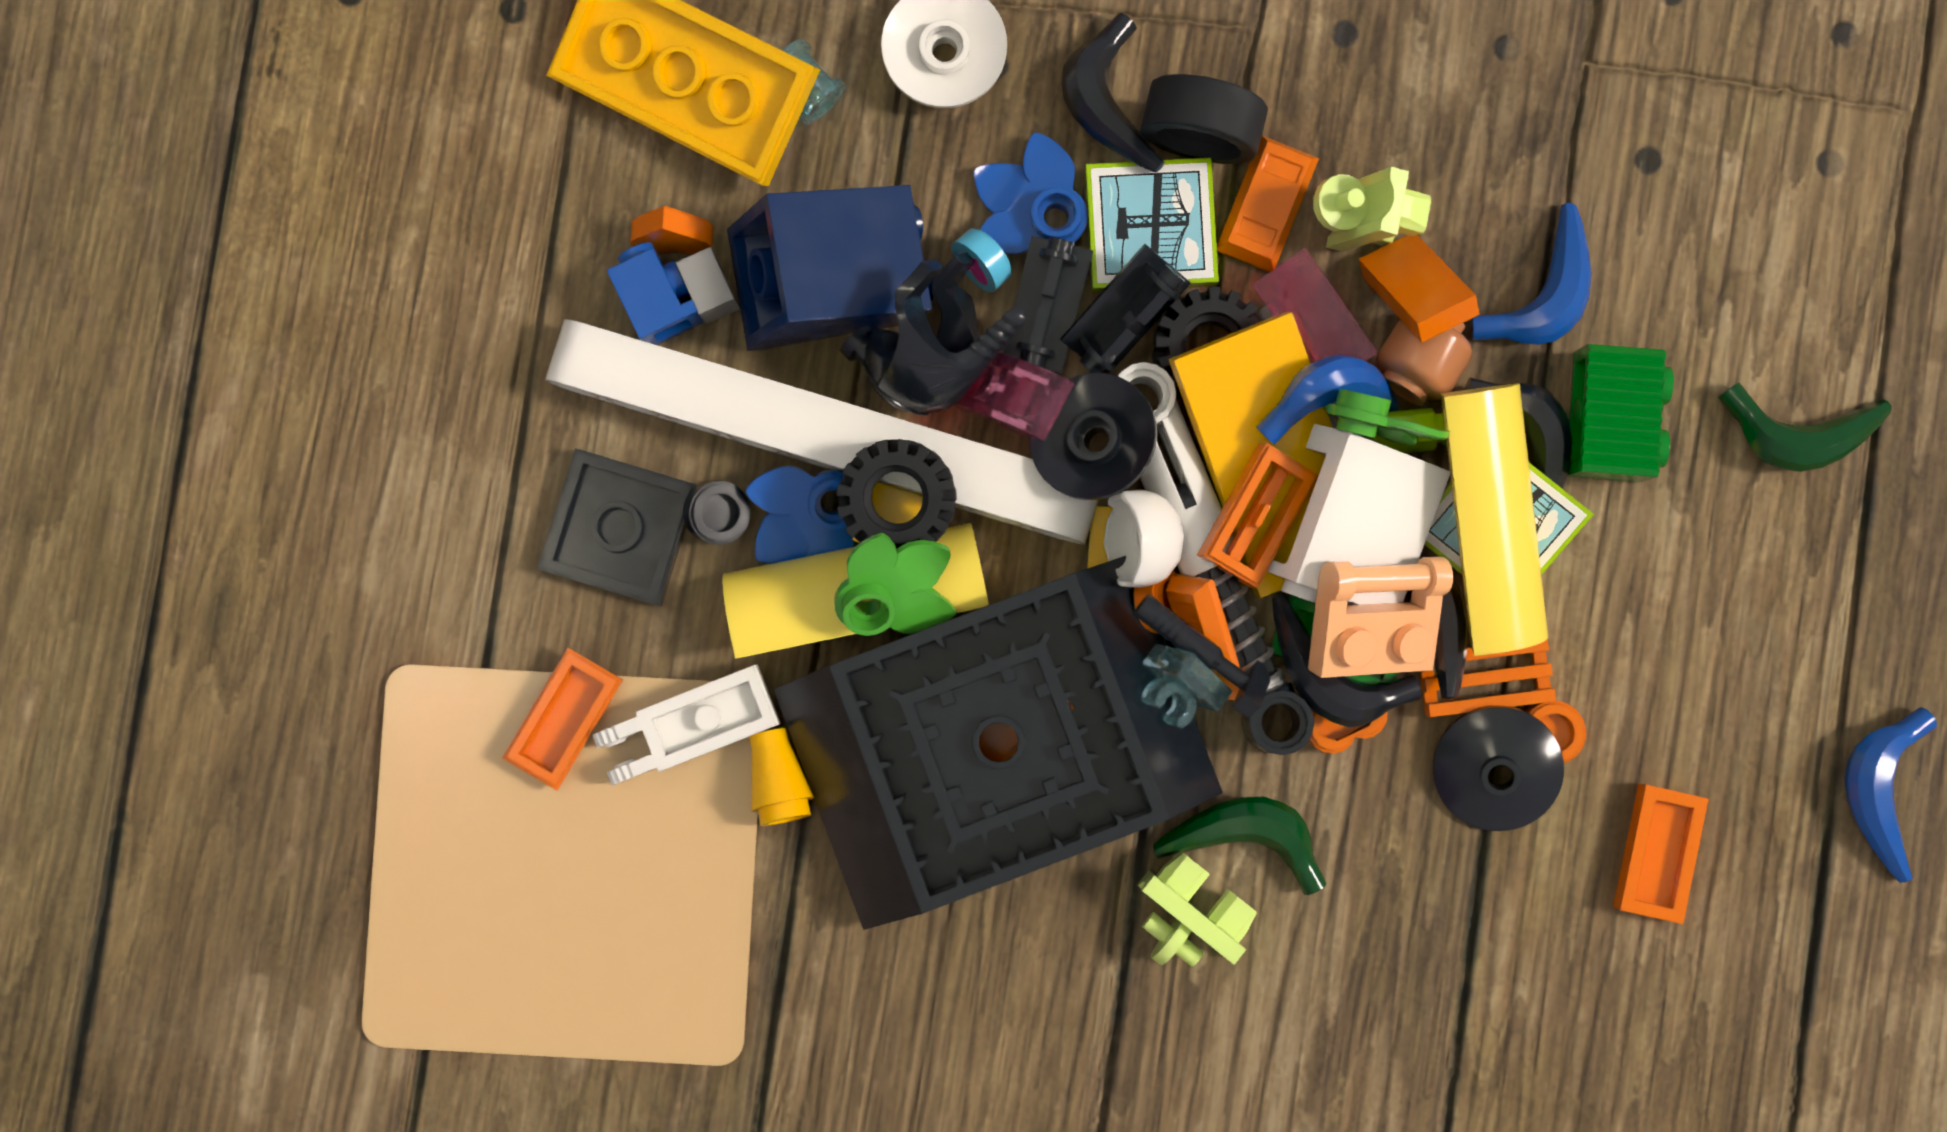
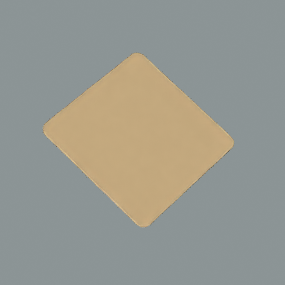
[362,665,763,1066]

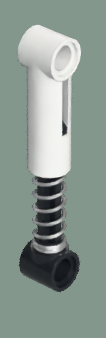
[1118,362,1314,755]

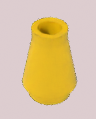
[749,728,814,826]

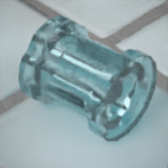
[783,39,847,125]

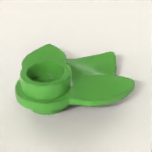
[1323,389,1450,446]
[834,533,956,636]

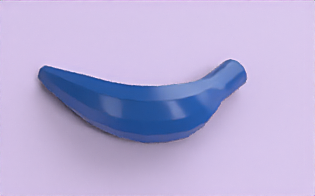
[1471,203,1592,345]
[1256,354,1399,445]
[1844,707,1937,883]

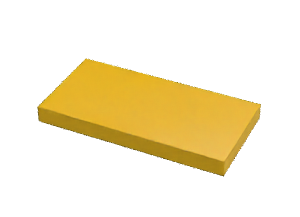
[546,0,821,186]
[1168,312,1333,598]

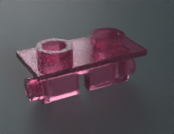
[1253,247,1378,363]

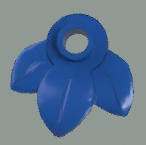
[974,132,1088,255]
[746,465,854,563]

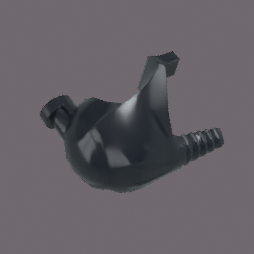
[840,252,1026,416]

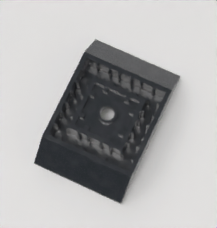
[774,556,1223,930]

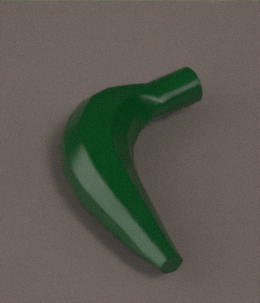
[1718,382,1892,472]
[1153,796,1327,895]

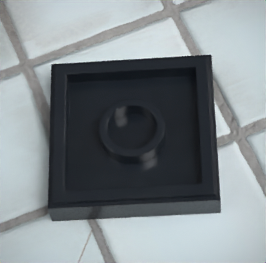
[537,448,697,606]

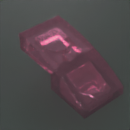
[953,352,1074,441]

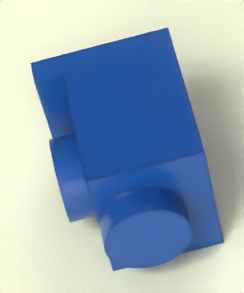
[606,242,705,345]

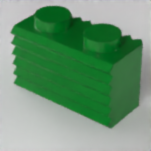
[1568,344,1674,482]

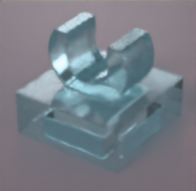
[1141,644,1233,728]

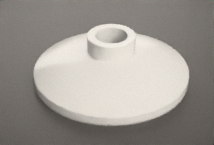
[881,0,1007,108]

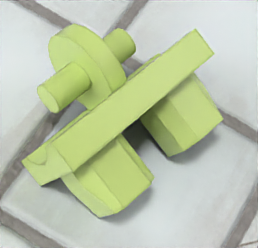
[1313,167,1431,252]
[1137,851,1257,967]

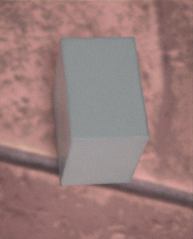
[675,247,740,324]

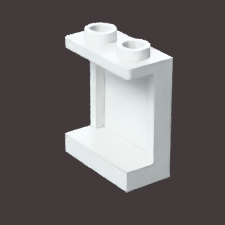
[1266,423,1451,605]

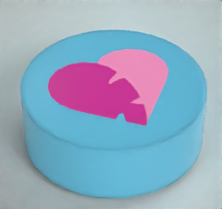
[951,228,1011,293]

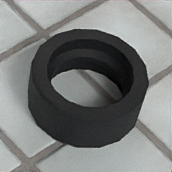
[1140,74,1268,164]

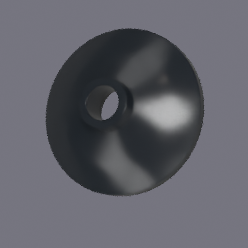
[1030,373,1157,500]
[1433,705,1564,831]

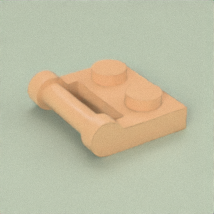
[1308,556,1453,678]

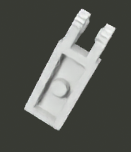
[592,665,781,786]

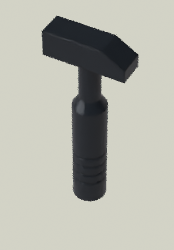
[1133,594,1270,719]

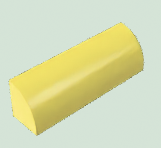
[1441,383,1548,656]
[722,523,989,659]

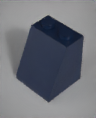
[727,185,933,351]

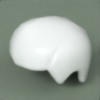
[1104,489,1184,588]

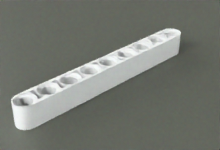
[545,319,1098,545]

